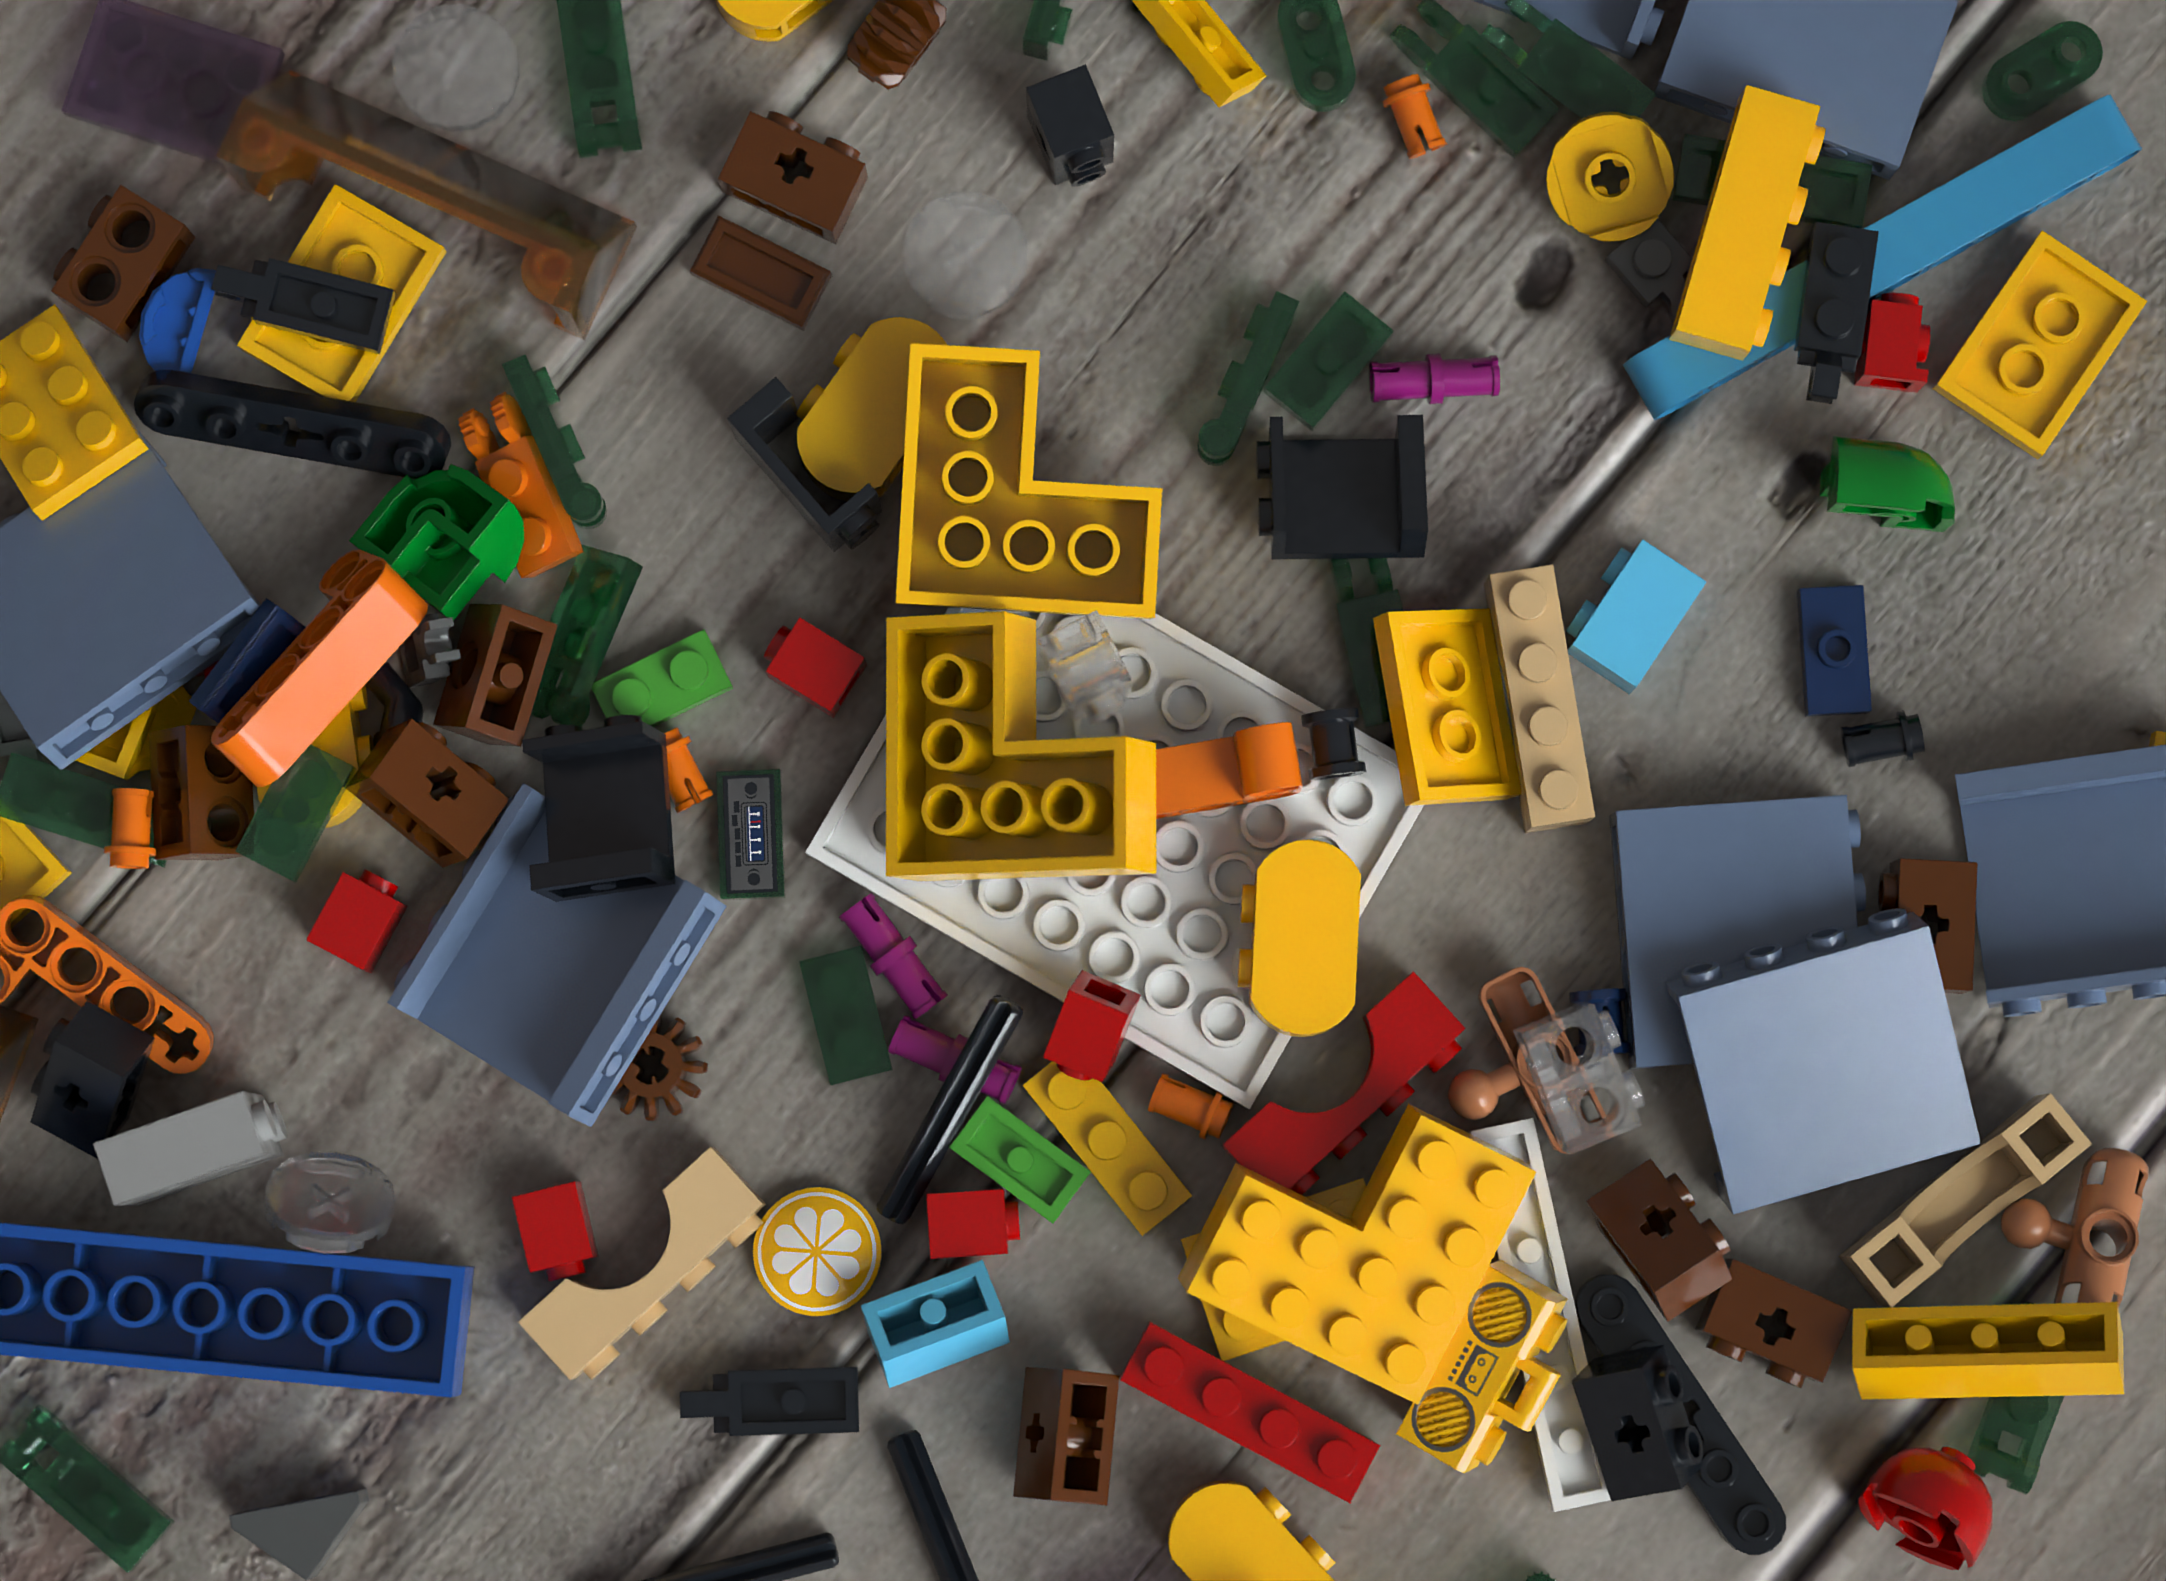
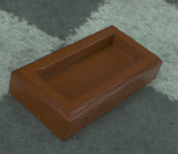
[690,215,832,331]

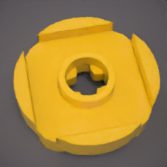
[1546,112,1674,242]

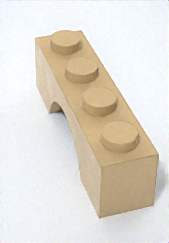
[1484,564,1595,833]
[1839,1093,2092,1307]
[518,1147,767,1380]

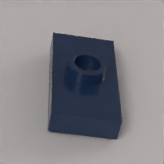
[1797,585,1872,717]
[188,598,306,723]

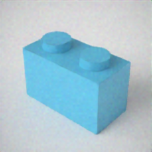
[1566,539,1707,694]
[861,1260,1010,1388]

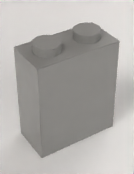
[93,1091,288,1206]

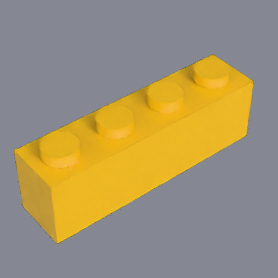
[1669,85,1826,361]
[1852,1302,2124,1400]

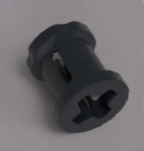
[1301,708,1366,780]

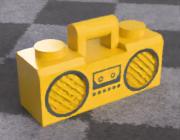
[1396,1260,1568,1473]

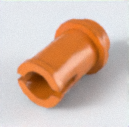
[1382,74,1447,159]
[664,727,714,813]
[104,788,156,869]
[1147,1073,1234,1140]

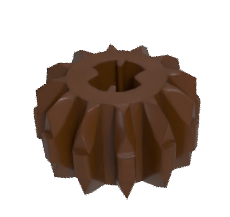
[847,0,946,89]
[611,1014,708,1121]

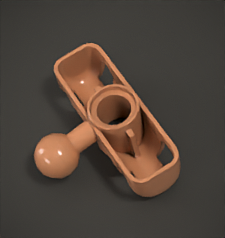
[1448,967,1609,1154]
[2001,1148,2149,1308]

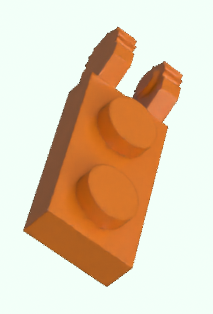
[458,391,584,578]

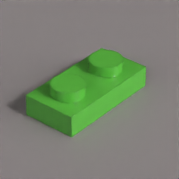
[590,629,734,727]
[949,1096,1091,1224]

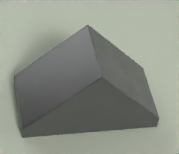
[229,1488,369,1581]

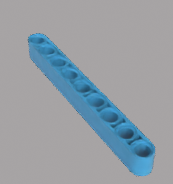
[1623,94,2142,420]

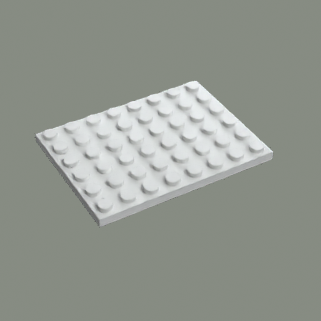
[805,607,1424,1110]

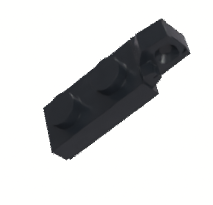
[1794,222,1879,404]
[211,258,396,355]
[679,1367,859,1436]

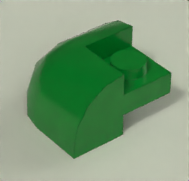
[1819,436,1955,532]
[349,464,524,621]

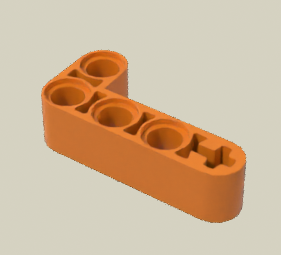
[211,550,428,787]
[1156,722,1303,819]
[0,895,214,1074]

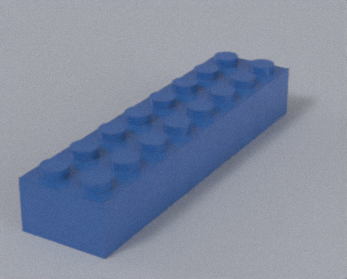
[0,1222,475,1398]

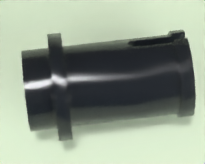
[1841,710,1925,767]

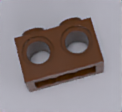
[51,185,196,342]
[149,725,258,861]

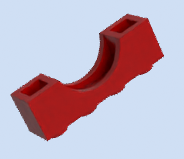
[1221,971,1466,1195]
[1119,1321,1381,1503]

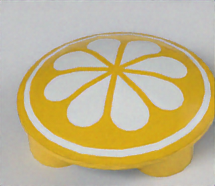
[753,1187,881,1316]

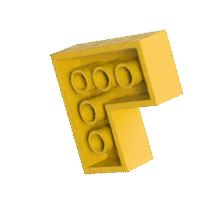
[896,343,1162,619]
[886,611,1156,881]
[1178,1104,1536,1405]

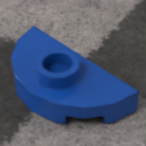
[139,268,216,373]

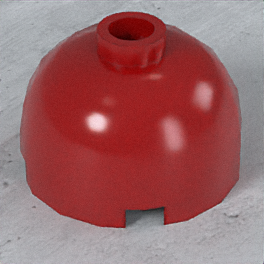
[1858,1447,1993,1570]

